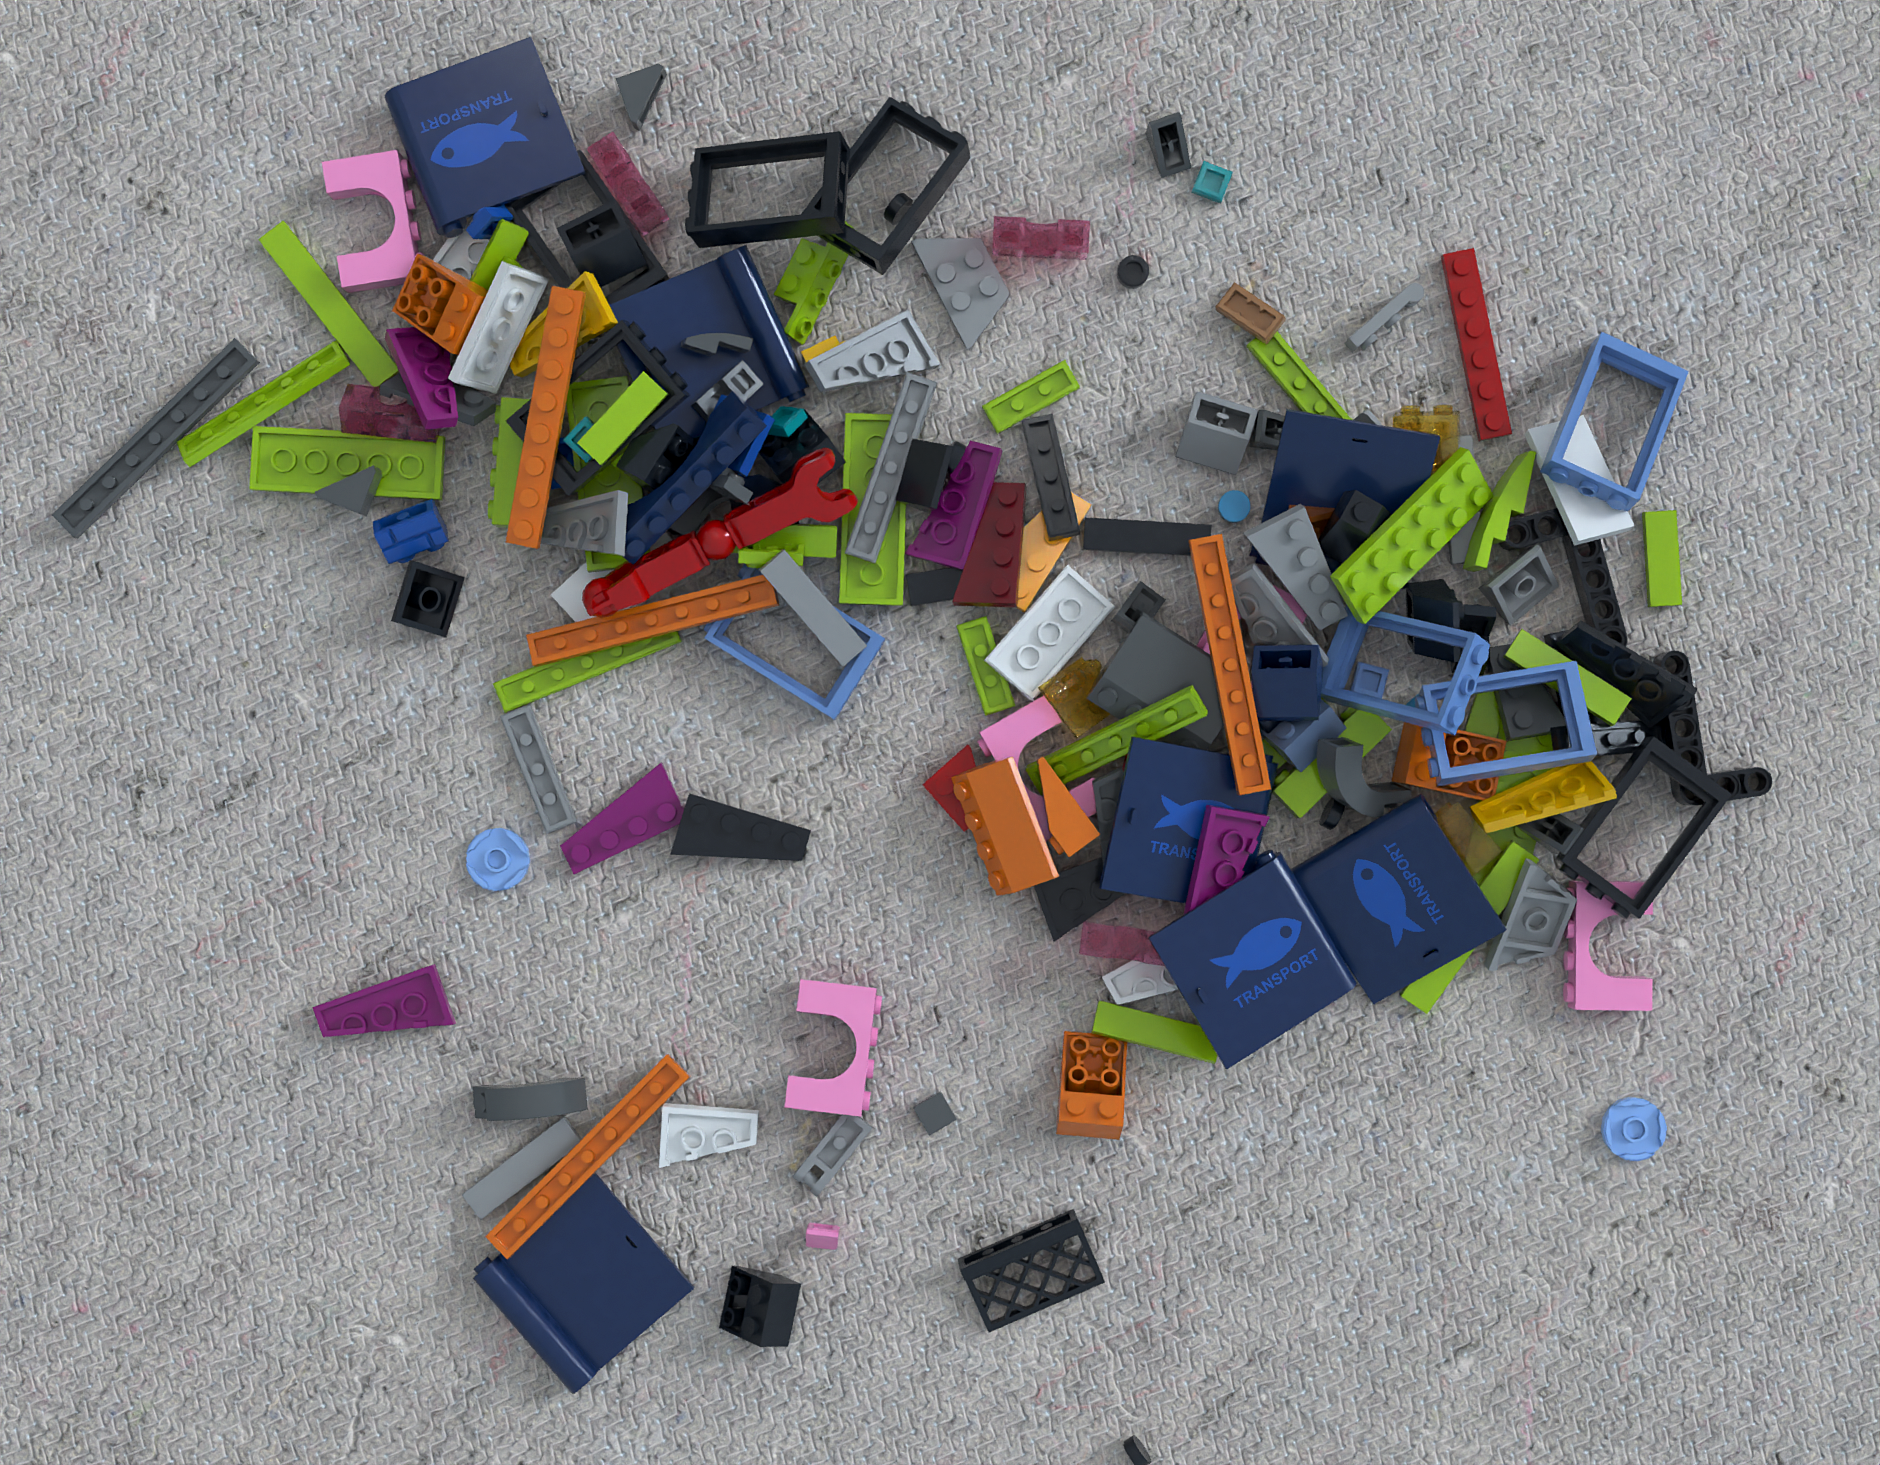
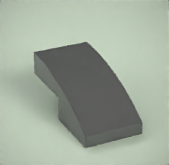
[680,333,753,356]
[692,360,763,422]

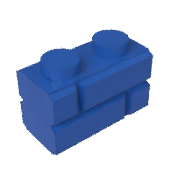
[373,499,449,564]

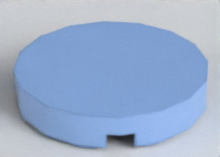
[466,828,530,891]
[1601,1097,1667,1161]

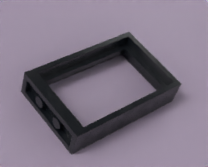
[801,97,971,275]
[685,131,850,248]
[504,149,670,305]
[506,320,690,496]
[1554,736,1732,920]

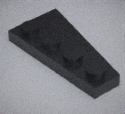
[1556,620,1697,728]
[1034,857,1126,942]

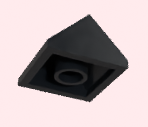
[895,439,953,512]
[391,560,465,637]

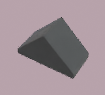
[615,64,667,131]
[1145,112,1191,178]
[1250,410,1285,450]
[315,466,383,517]
[1111,581,1166,633]
[1516,814,1584,855]

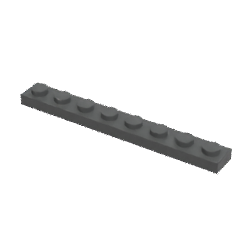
[52,338,260,539]

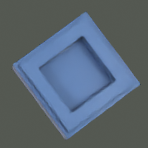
[1350,662,1389,699]

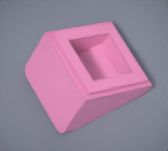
[806,1223,840,1250]

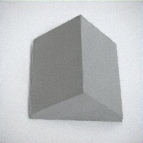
[1478,545,1559,626]

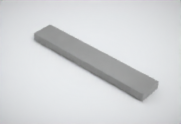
[845,372,937,564]

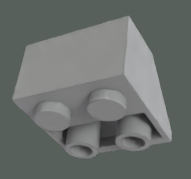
[1175,391,1258,475]

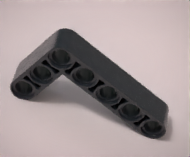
[1499,508,1628,646]
[1653,651,1772,805]

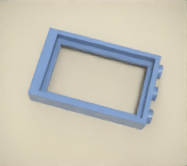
[1540,332,1689,512]
[704,563,885,720]
[1321,604,1490,735]
[1415,661,1597,786]

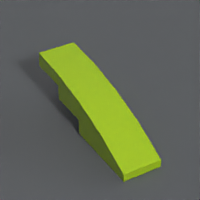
[1463,450,1536,572]

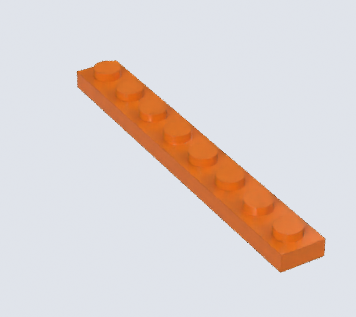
[506,286,586,549]
[1188,534,1271,795]
[526,575,780,667]
[485,1054,691,1259]

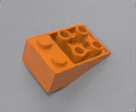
[392,253,488,355]
[1391,722,1507,801]
[1056,1031,1127,1140]

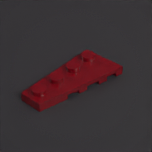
[952,482,1027,608]

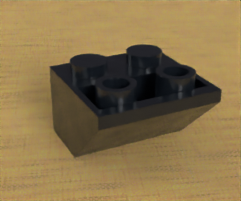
[556,200,647,288]
[759,409,846,484]
[616,423,697,492]
[1405,579,1464,662]
[719,1265,801,1347]

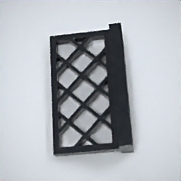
[957,1209,1105,1333]

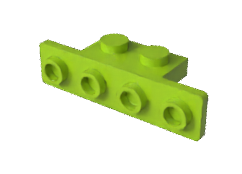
[470,219,529,290]
[773,221,857,345]
[711,520,837,568]

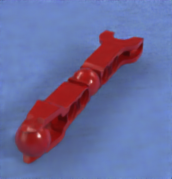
[582,448,858,618]

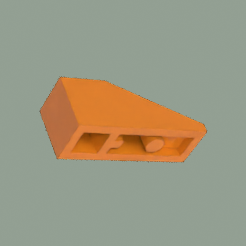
[1037,756,1100,857]

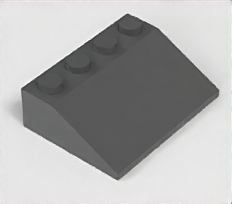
[1087,612,1251,750]

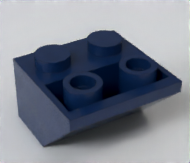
[1251,645,1323,721]

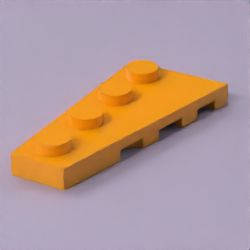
[1017,492,1092,613]

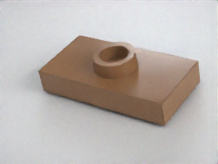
[1215,282,1286,345]

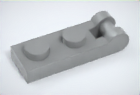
[1344,283,1424,353]
[792,1114,873,1197]

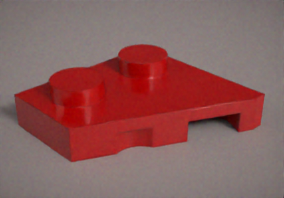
[922,744,976,832]

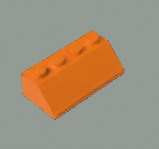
[951,756,1059,896]

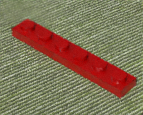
[1441,248,1512,441]

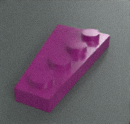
[385,327,458,430]
[905,440,1003,571]
[560,762,684,874]
[1183,805,1270,915]
[312,964,456,1037]

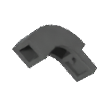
[667,467,753,537]
[1317,737,1412,817]
[473,1078,588,1121]

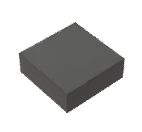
[913,1091,957,1136]

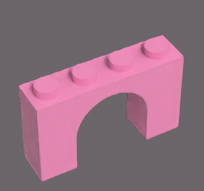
[322,150,424,293]
[977,694,1096,841]
[1563,880,1653,1011]
[784,979,882,1117]

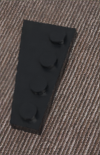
[670,793,811,861]

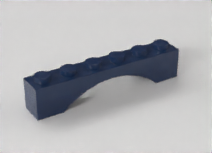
[622,391,767,565]

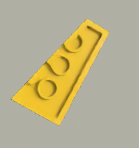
[509,272,618,378]
[1470,761,1617,833]

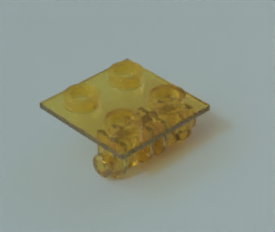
[1038,657,1110,739]

